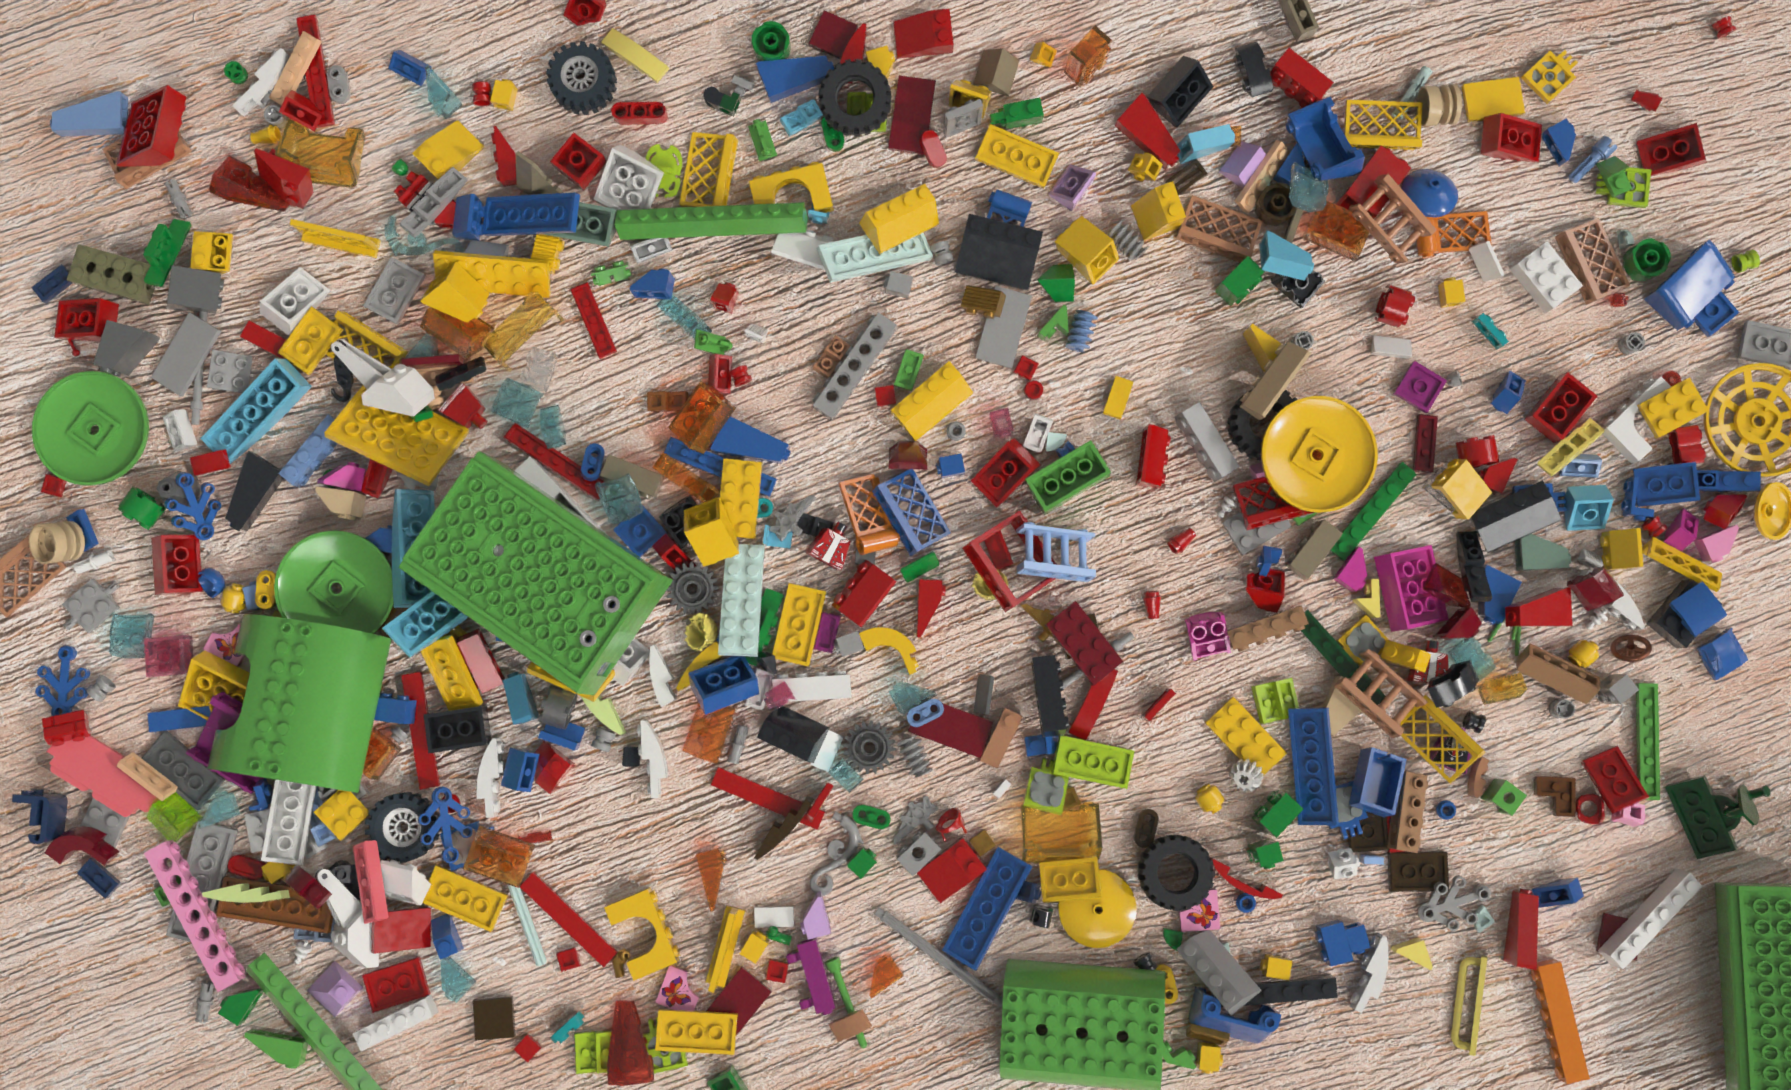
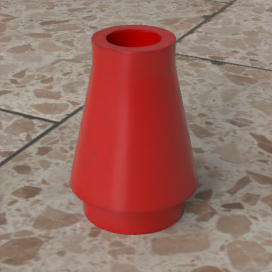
[1631,89,1663,112]
[1167,528,1196,554]
[1142,591,1161,619]

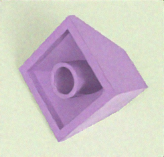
[307,961,363,1017]

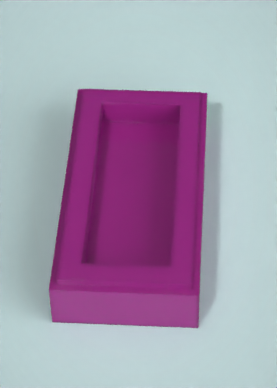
[813,612,841,653]

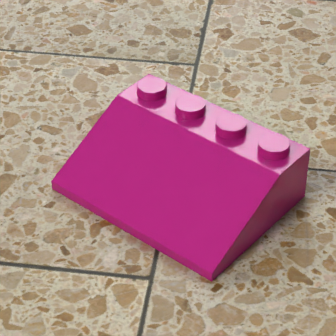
[1374,545,1449,632]

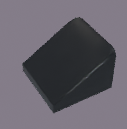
[755,651,777,674]
[622,746,641,767]

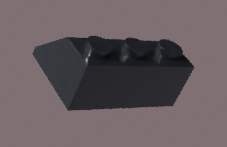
[1147,56,1214,128]
[757,704,830,763]

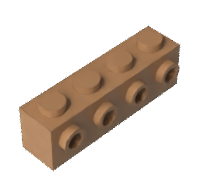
[1227,605,1308,652]
[1516,643,1600,705]
[1387,771,1428,853]

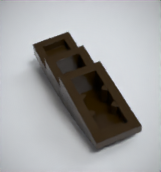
[754,795,814,860]

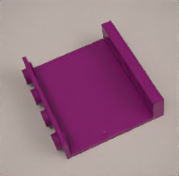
[186,691,264,794]

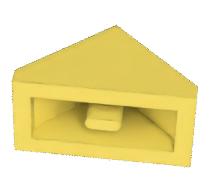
[1391,937,1433,970]

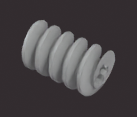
[1108,219,1150,261]
[897,735,933,779]

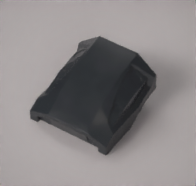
[659,495,697,549]

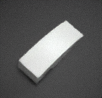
[649,645,677,707]

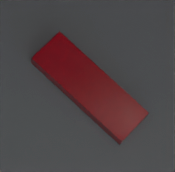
[401,354,464,369]
[1413,414,1438,473]

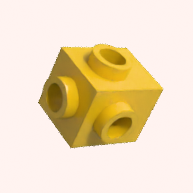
[1128,153,1163,182]

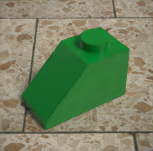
[218,987,264,1026]

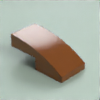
[647,391,689,412]

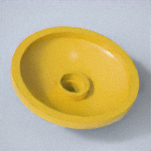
[1753,482,1791,540]

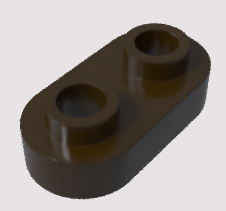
[1134,809,1159,848]

